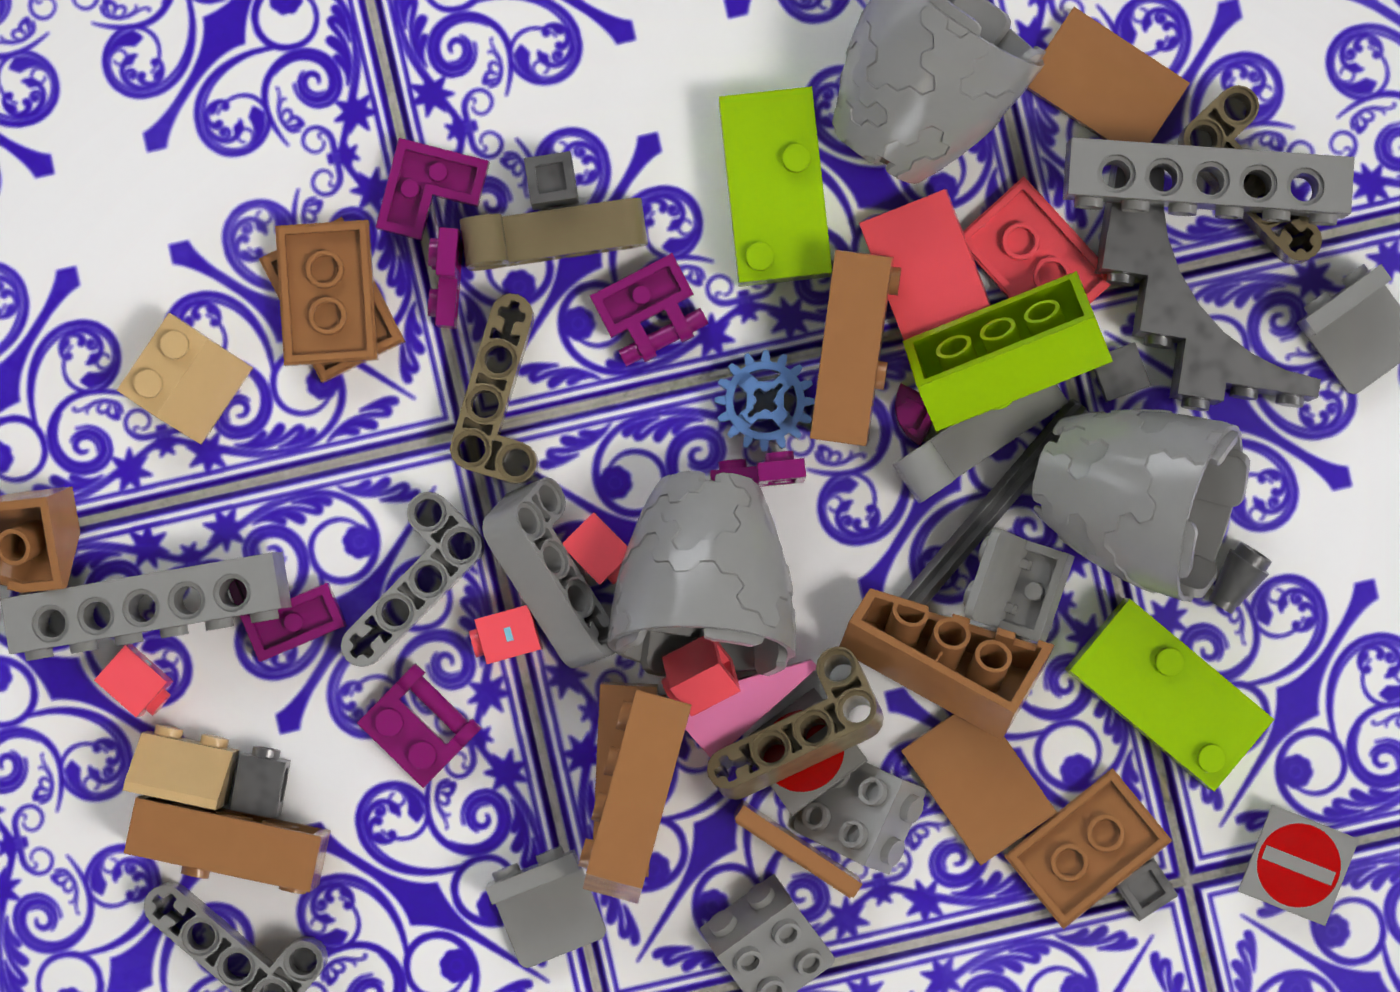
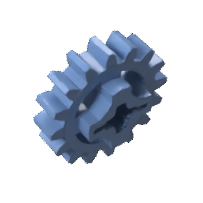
[714,350,815,452]

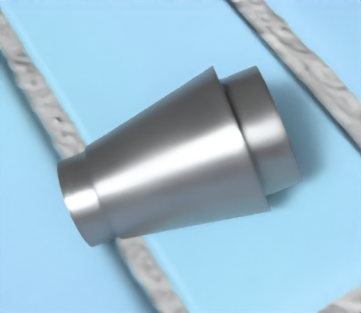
[1209,542,1272,614]

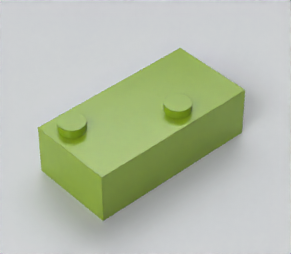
[719,86,832,287]
[903,271,1113,432]
[1065,598,1275,792]

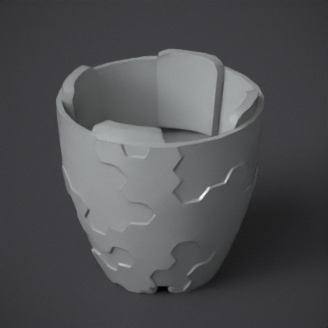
[832,0,1046,184]
[1032,409,1250,602]
[607,471,796,677]

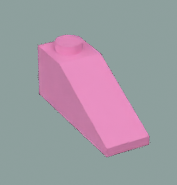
[685,659,816,758]

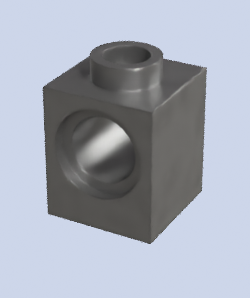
[524,151,579,210]
[230,746,291,818]

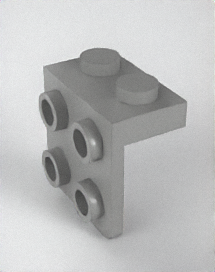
[1297,264,1400,394]
[963,527,1075,642]
[793,762,927,874]
[485,846,606,968]
[699,874,835,992]

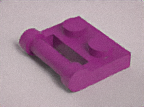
[357,663,482,788]

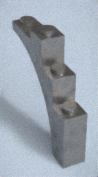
[1095,165,1321,411]

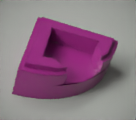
[895,383,932,446]

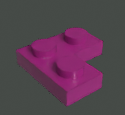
[375,138,490,241]
[428,227,463,329]
[710,451,806,487]
[228,579,347,662]

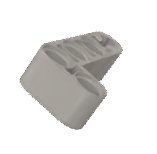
[893,384,1068,503]
[482,477,615,668]
[341,492,485,667]
[144,881,328,992]

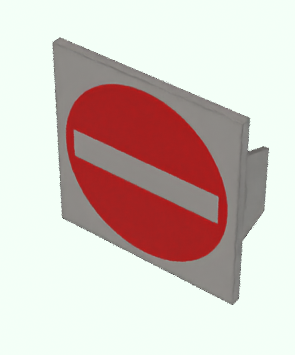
[748,688,868,816]
[1238,805,1359,926]

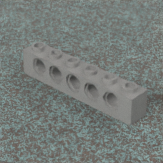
[1063,137,1355,226]
[0,552,292,661]

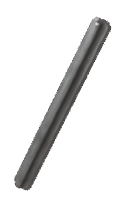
[900,399,1089,605]

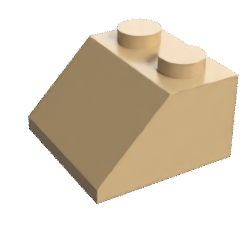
[117,313,253,445]
[123,724,239,810]

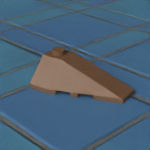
[0,486,80,593]

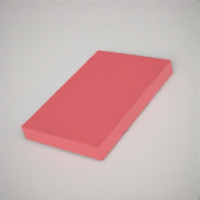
[963,176,1111,303]
[859,189,991,340]

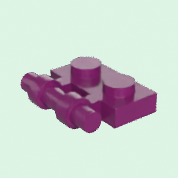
[590,253,709,367]

